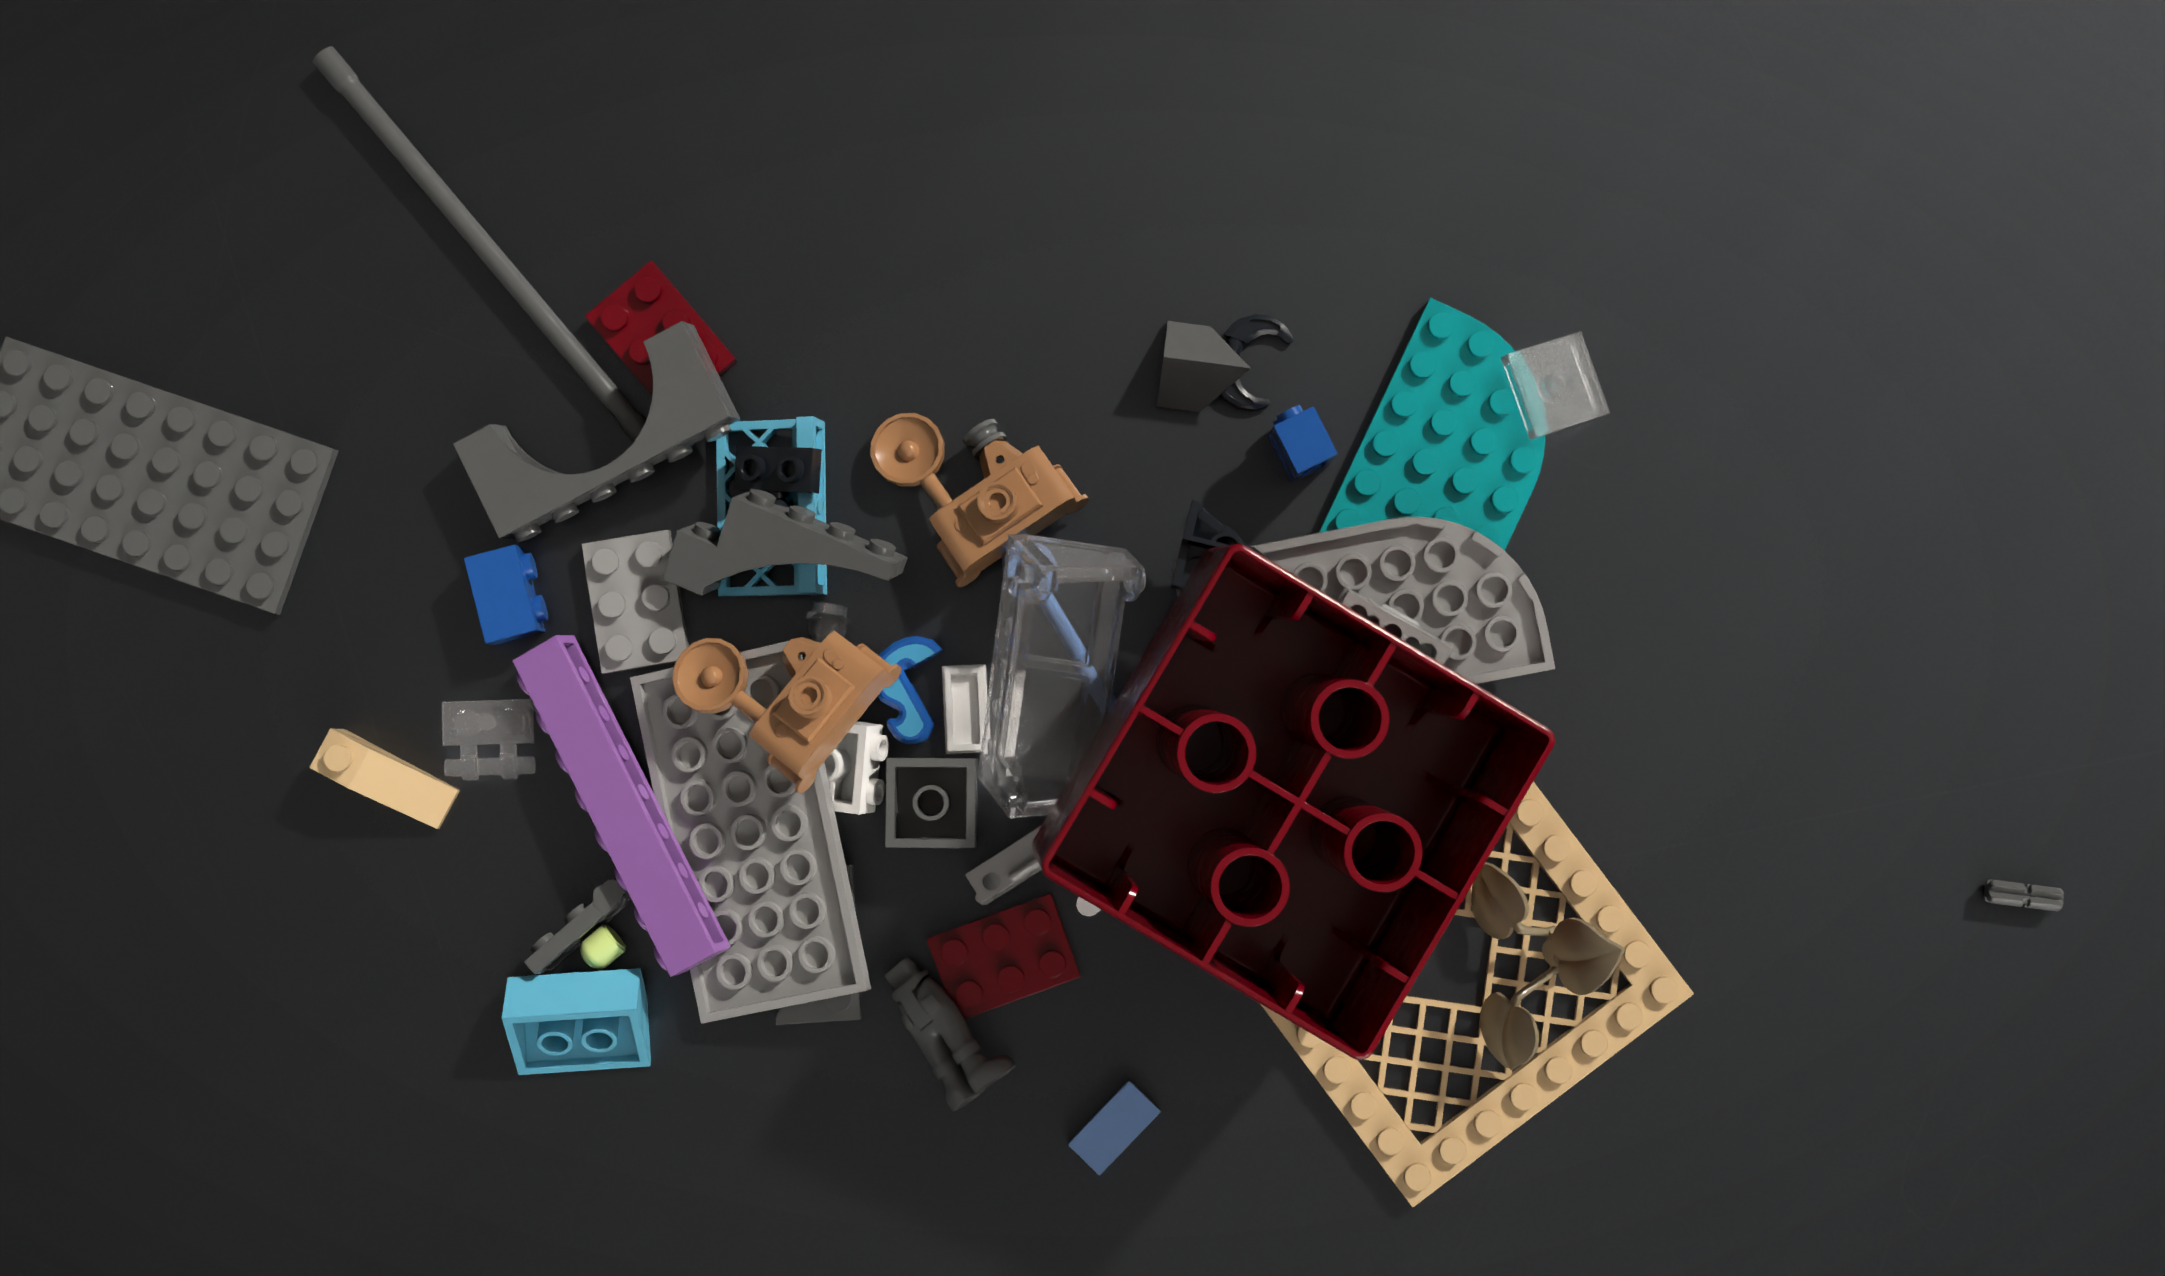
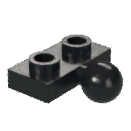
[734,446,822,508]

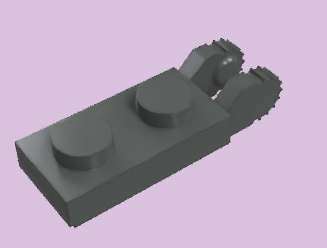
[524,878,632,975]

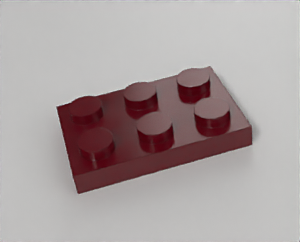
[585,260,738,395]
[927,893,1081,1019]

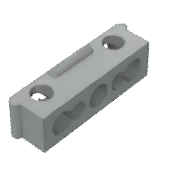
[1337,587,1454,665]
[965,825,1042,905]

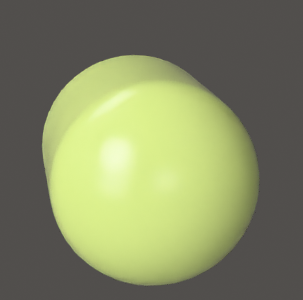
[580,924,626,969]

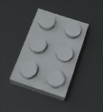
[582,530,689,674]

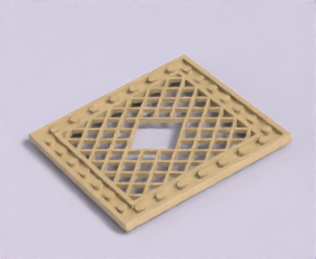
[1261,781,1694,1207]

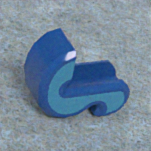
[878,636,944,744]

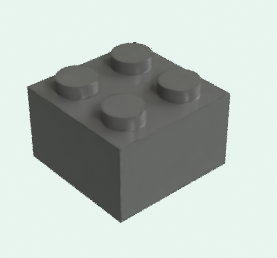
[885,758,978,848]

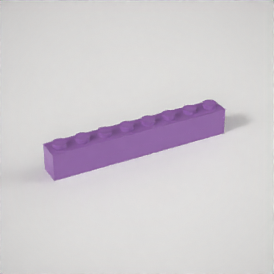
[512,635,731,977]

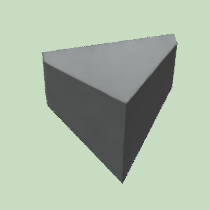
[1156,321,1251,413]

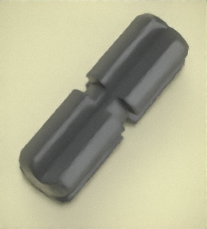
[1984,879,2064,912]

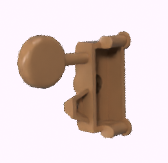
[871,413,1089,587]
[672,630,902,794]

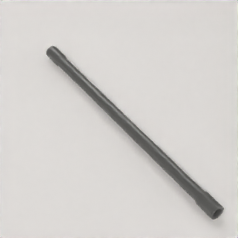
[313,46,647,443]

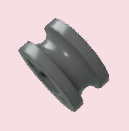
[963,419,1007,460]

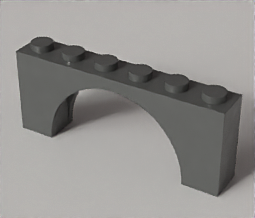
[453,321,740,542]

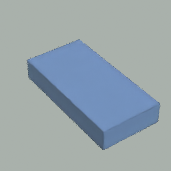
[1068,1079,1161,1176]

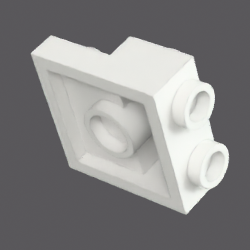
[824,721,889,815]

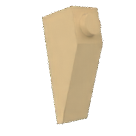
[309,728,460,829]

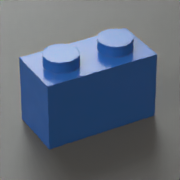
[1268,405,1338,483]
[464,545,548,645]

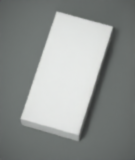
[942,664,990,754]

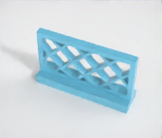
[716,416,827,597]

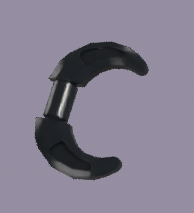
[1221,314,1294,410]

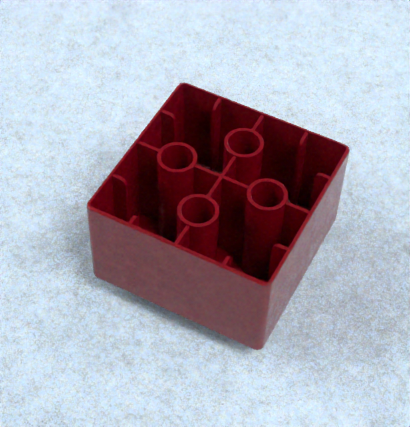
[1032,544,1555,1060]

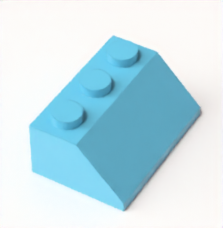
[502,968,651,1075]

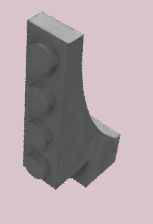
[662,489,908,596]

